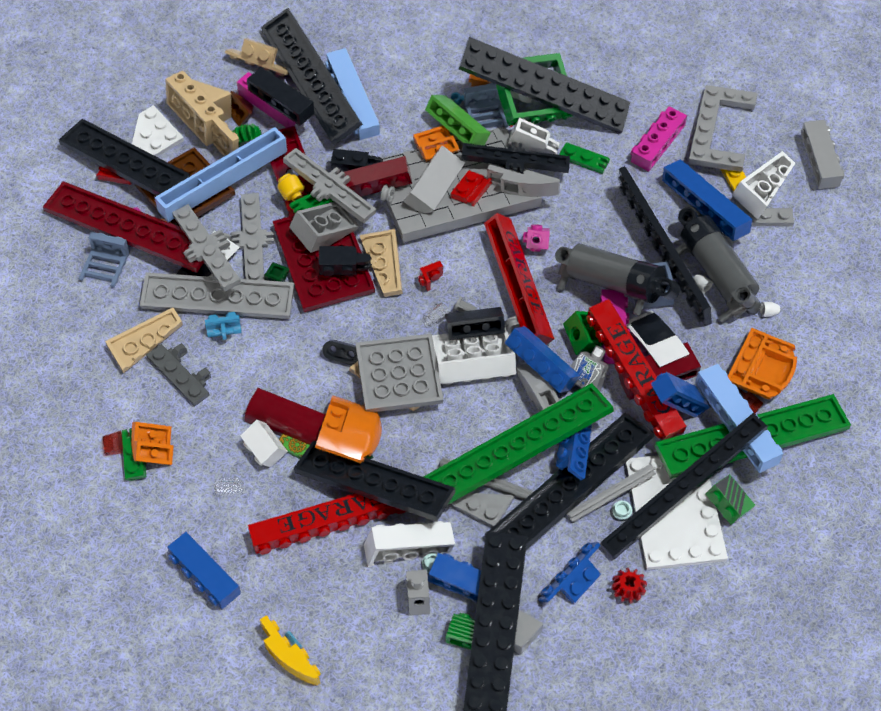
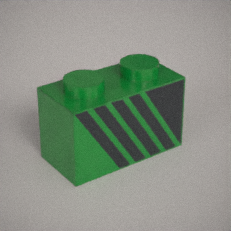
[705,474,756,525]

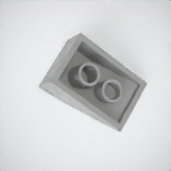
[289,202,359,252]

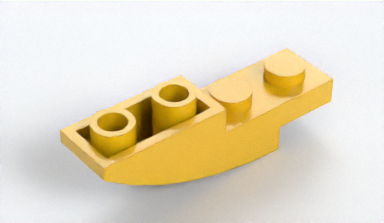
[259,615,321,686]

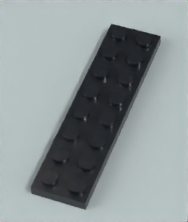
[58,118,190,196]
[294,440,455,522]

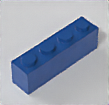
[505,326,580,393]
[651,372,711,417]
[167,532,241,609]
[428,553,481,602]

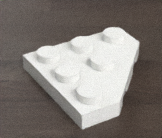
[132,105,184,157]

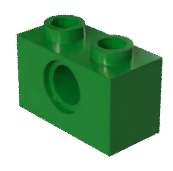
[563,311,603,356]

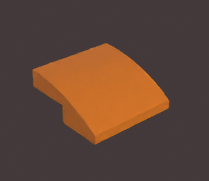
[413,126,460,162]
[132,422,174,465]

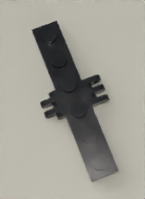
[461,142,570,174]

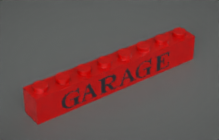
[484,213,554,345]
[586,299,687,440]
[248,494,407,554]

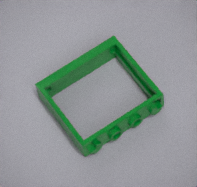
[495,53,573,126]

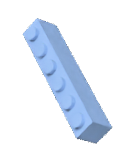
[324,48,380,140]
[695,364,783,473]

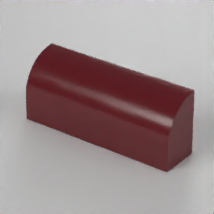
[618,342,701,400]
[244,388,326,445]

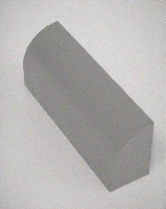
[403,146,465,213]

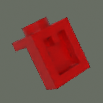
[418,261,443,292]

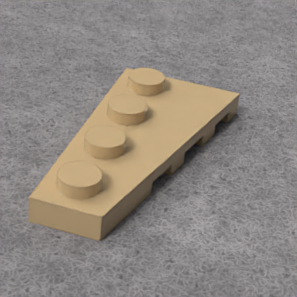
[359,229,403,297]
[105,308,183,373]

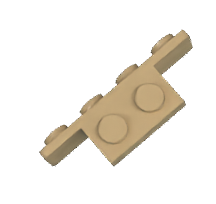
[225,38,289,76]

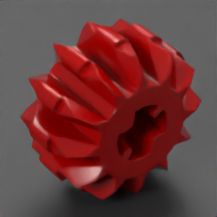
[611,567,647,604]

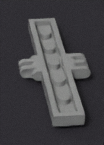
[283,148,376,223]
[230,193,275,281]
[683,199,794,226]
[172,204,241,292]

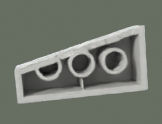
[732,151,795,219]
[364,521,455,567]

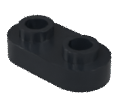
[322,340,358,365]

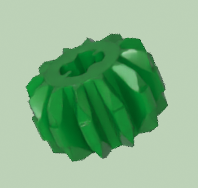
[232,123,262,148]

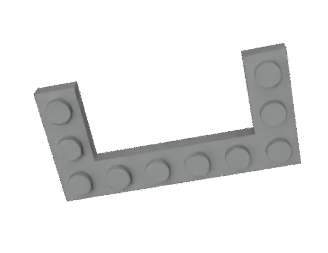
[689,85,758,172]

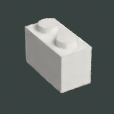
[241,420,288,467]

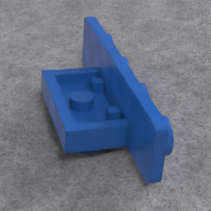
[556,424,592,481]
[538,542,601,603]

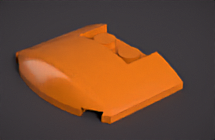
[728,328,797,400]
[315,395,382,463]

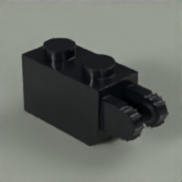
[330,149,383,173]
[319,246,372,276]

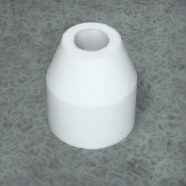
[693,274,713,294]
[760,302,780,317]

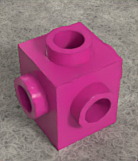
[523,224,550,252]

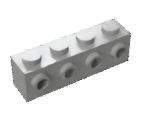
[801,119,844,189]

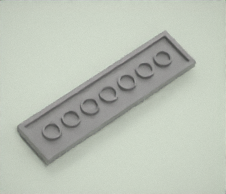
[140,273,295,319]

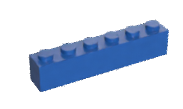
[662,159,753,241]

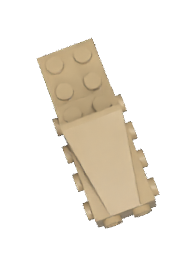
[165,70,239,156]

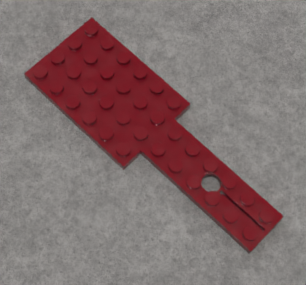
[270,125,375,312]

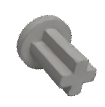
[453,296,477,312]

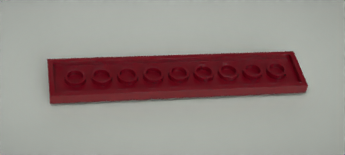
[43,181,204,272]

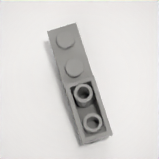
[487,164,560,197]
[516,364,560,412]

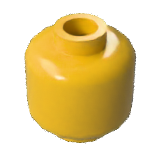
[277,173,304,201]

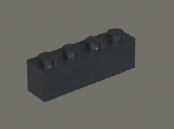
[247,67,315,126]

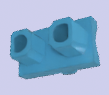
[205,312,242,340]

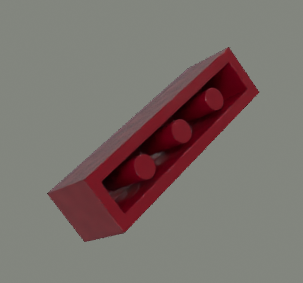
[344,156,412,197]

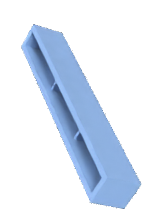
[155,127,287,222]

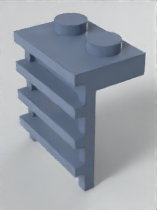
[464,83,508,128]
[79,232,130,288]

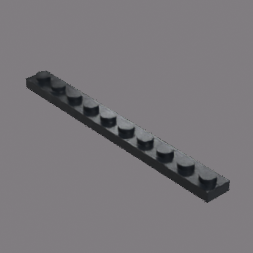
[601,412,768,559]

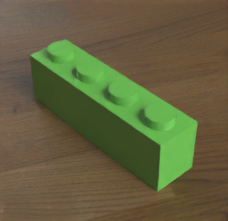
[425,95,490,146]

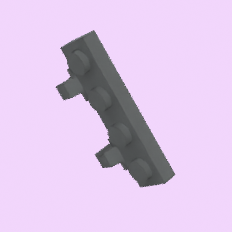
[146,343,211,407]

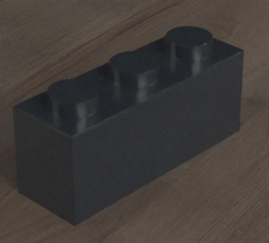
[444,307,505,340]

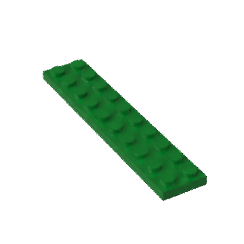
[423,383,614,505]
[655,394,851,479]

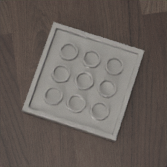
[356,334,443,412]

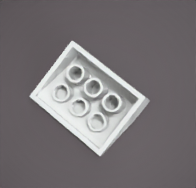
[432,327,516,384]

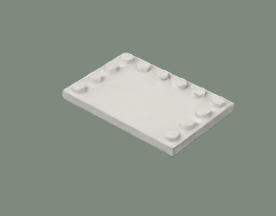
[625,455,728,570]

